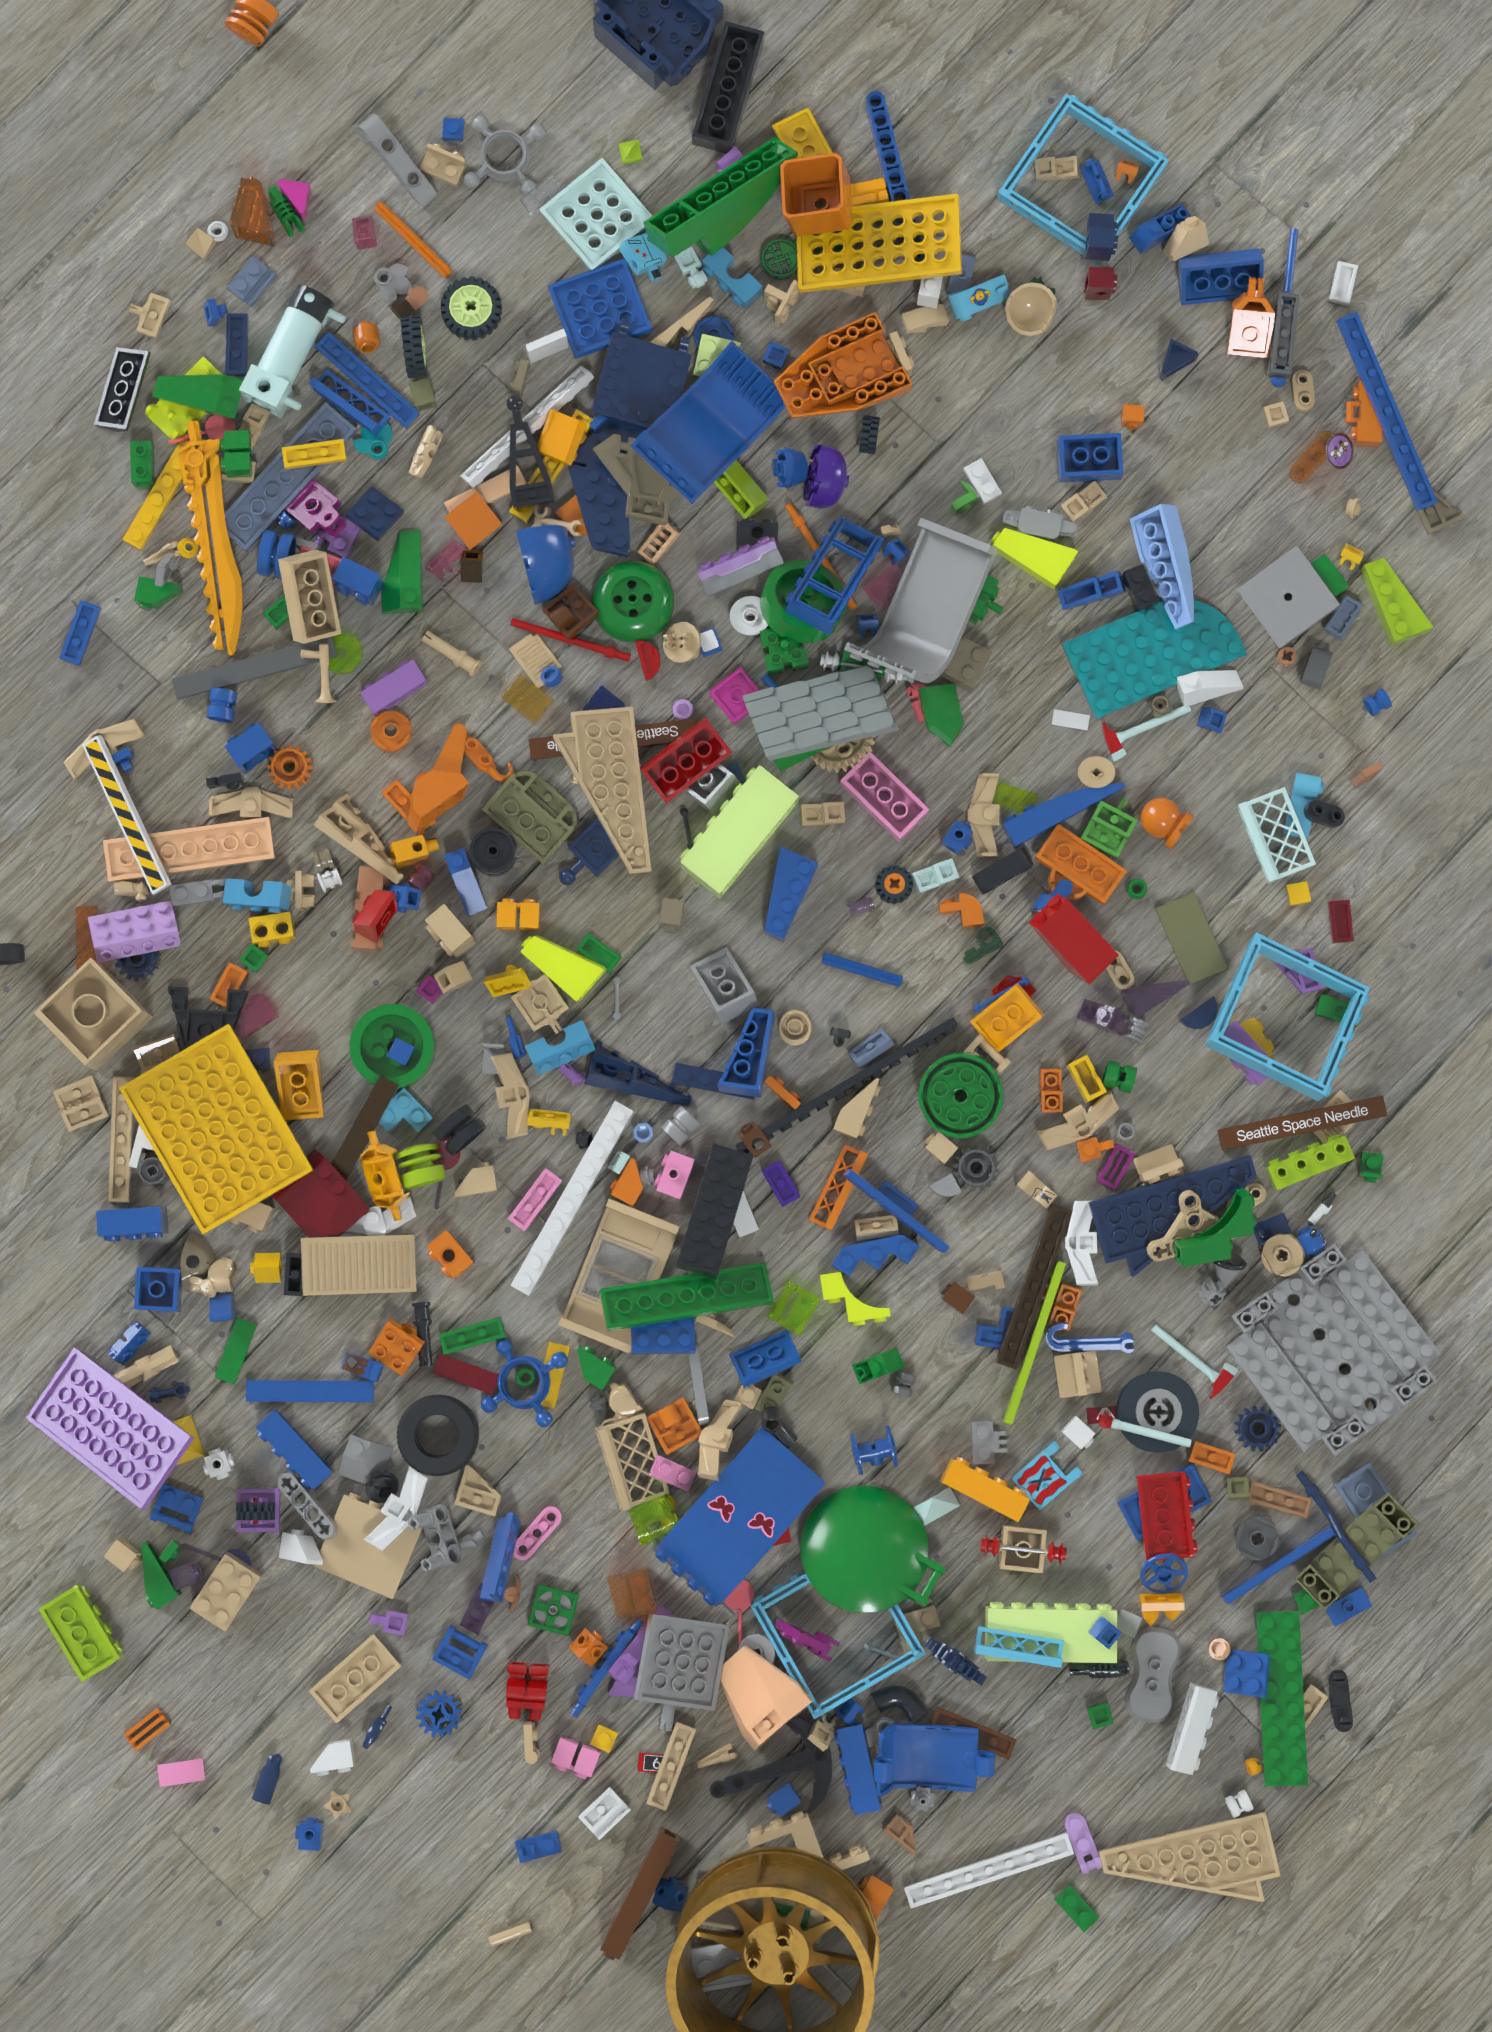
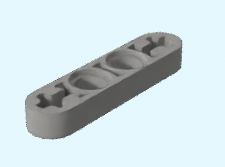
[688,1342,710,1426]
[278,1473,338,1540]

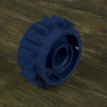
[115,951,161,982]
[1234,1405,1281,1452]

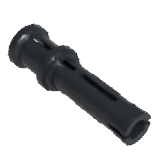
[412,1302,433,1367]

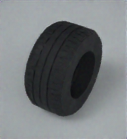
[397,1395,479,1476]

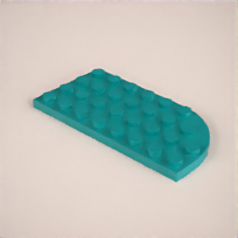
[1061,600,1247,720]

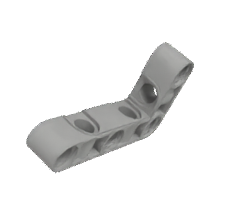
[352,114,438,209]

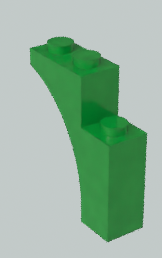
[1174,1188,1256,1267]

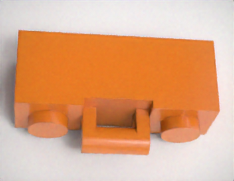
[1345,380,1382,447]

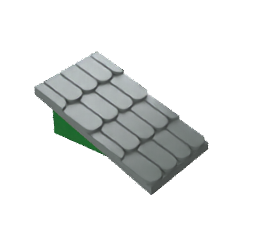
[742,666,899,771]

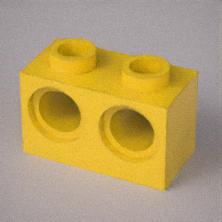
[248,912,296,948]

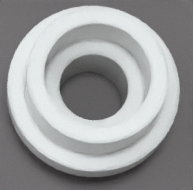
[207,221,228,242]

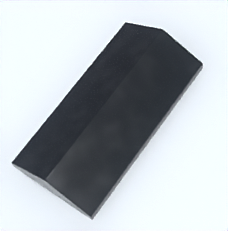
[94,347,151,432]

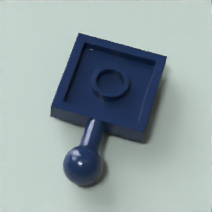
[559,818,619,885]

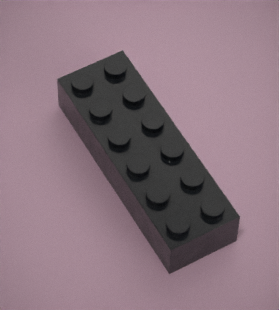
[692,21,765,154]
[676,1143,754,1280]

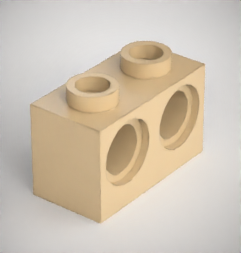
[103,1537,143,1572]

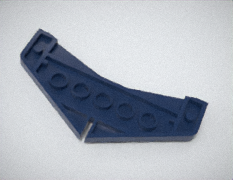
[567,418,646,558]

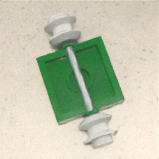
[820,643,903,684]

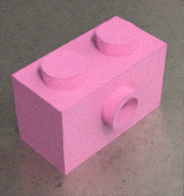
[654,1151,695,1200]

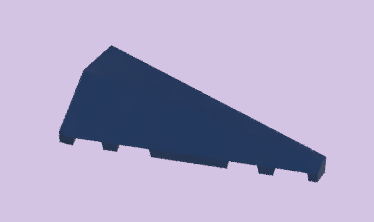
[584,1040,692,1106]

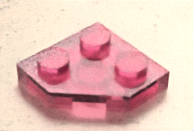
[863,563,903,607]

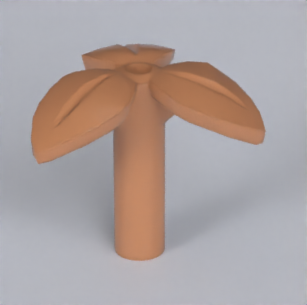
[504,1575,521,1612]

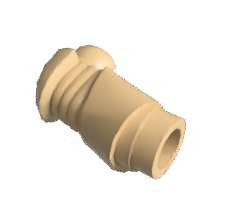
[114,880,149,902]

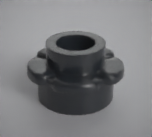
[576,1129,593,1149]

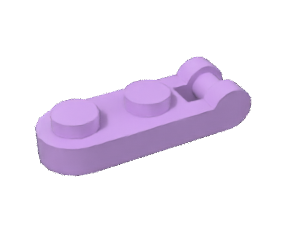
[1064,1812,1102,1875]

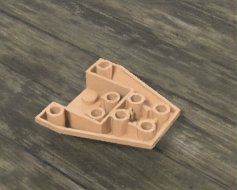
[720,1645,813,1751]

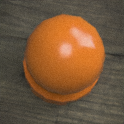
[1140,797,1194,850]

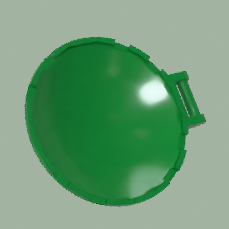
[800,1486,946,1613]

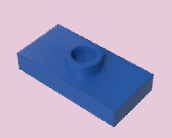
[1325,1587,1372,1626]

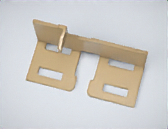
[967,1270,1005,1291]

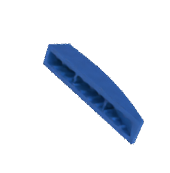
[1002,783,1125,848]

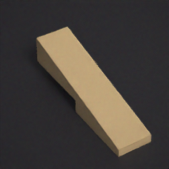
[650,297,714,348]

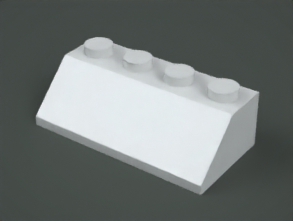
[1165,1682,1219,1775]

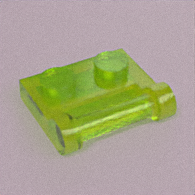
[767,1280,821,1335]
[628,1494,679,1545]

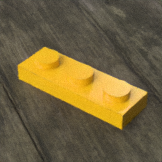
[282,439,347,470]
[537,1342,570,1409]

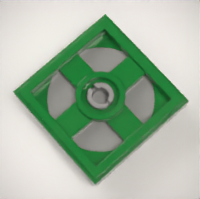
[527,1583,580,1636]

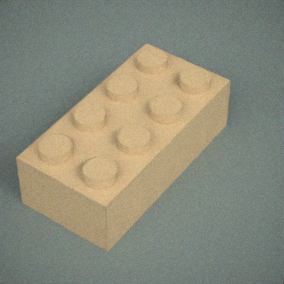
[278,550,341,644]

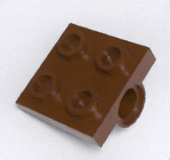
[542,583,599,641]

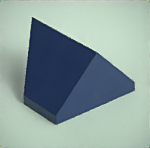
[1159,339,1199,381]

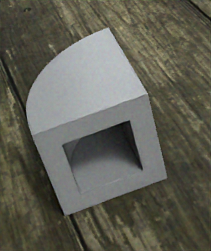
[928,1173,962,1197]

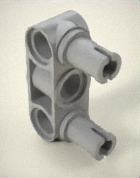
[408,1504,462,1571]

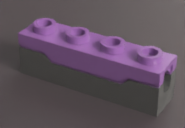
[698,536,784,596]

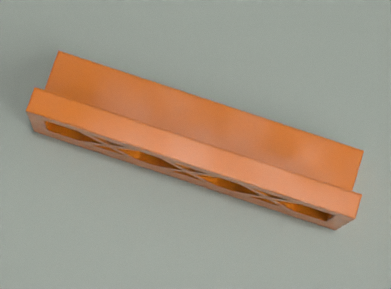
[809,1144,868,1231]

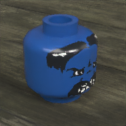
[1297,1225,1327,1258]

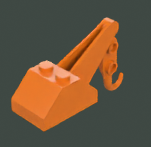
[408,724,514,833]

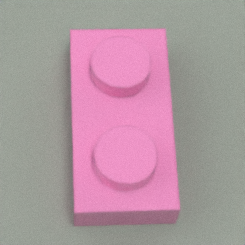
[649,1455,697,1492]

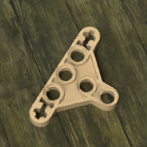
[1147,1190,1239,1262]

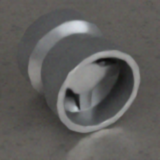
[891,1371,917,1397]

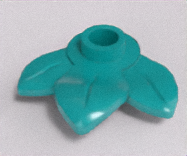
[353,423,393,460]

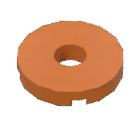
[370,710,412,752]

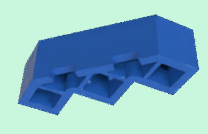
[831,1235,920,1277]

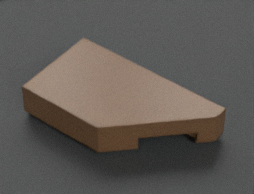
[883,1813,916,1855]

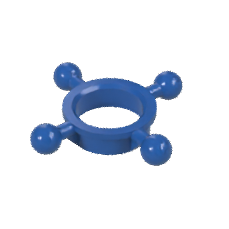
[481,1338,568,1427]

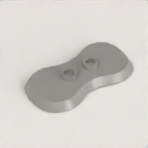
[1125,1627,1181,1723]

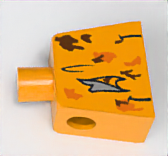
[389,835,439,870]

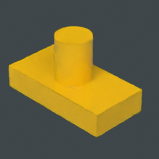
[484,965,531,997]

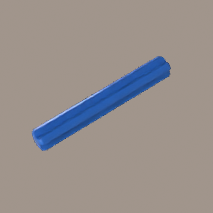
[822,953,903,987]

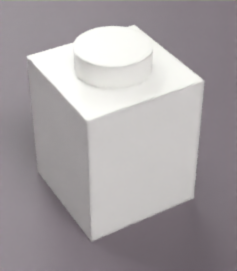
[1060,1416,1095,1449]

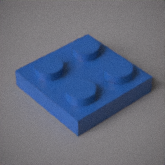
[1223,1649,1271,1698]

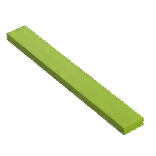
[1003,1261,1066,1425]

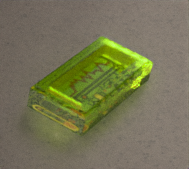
[992,782,1038,813]

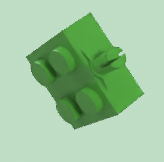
[1081,797,1138,859]

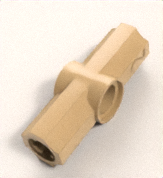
[114,1345,180,1388]

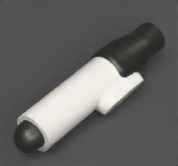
[1308,1191,1337,1226]

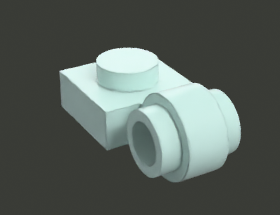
[674,247,707,289]

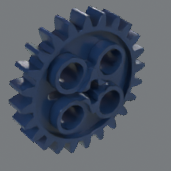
[924,1637,987,1686]

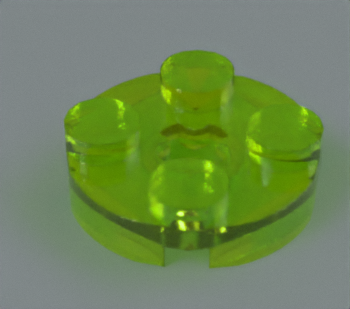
[328,632,363,675]

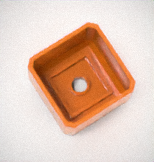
[780,153,853,237]

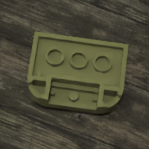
[482,771,580,865]

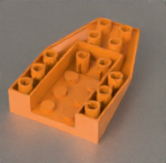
[774,312,912,418]

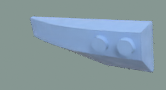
[1130,504,1194,629]

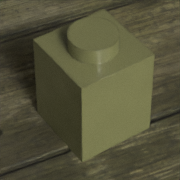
[408,377,437,412]

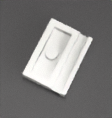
[578,1786,631,1840]

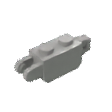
[1002,506,1077,543]

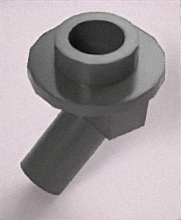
[589,1393,607,1424]

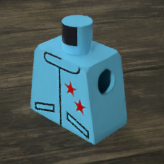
[619,233,667,282]

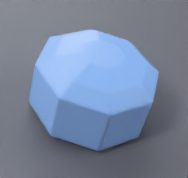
[633,1122,653,1143]

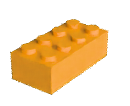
[940,1457,1030,1522]

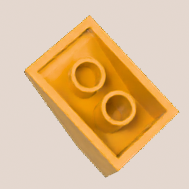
[274,1050,324,1120]

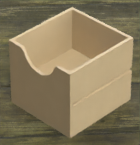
[34,958,153,1071]

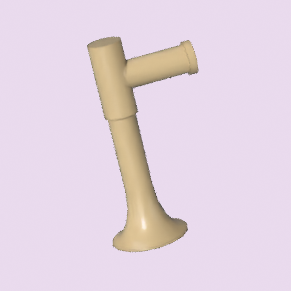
[301,644,337,703]

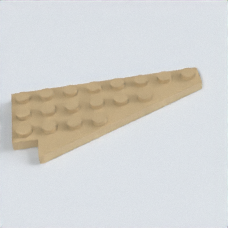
[1098,1811,1281,1902]

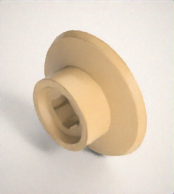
[1078,756,1115,788]

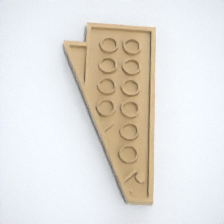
[553,707,651,874]

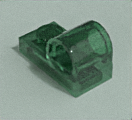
[962,927,1004,967]

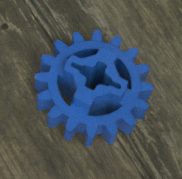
[416,1690,463,1738]

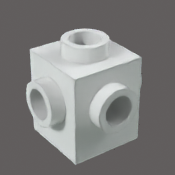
[202,1448,235,1480]

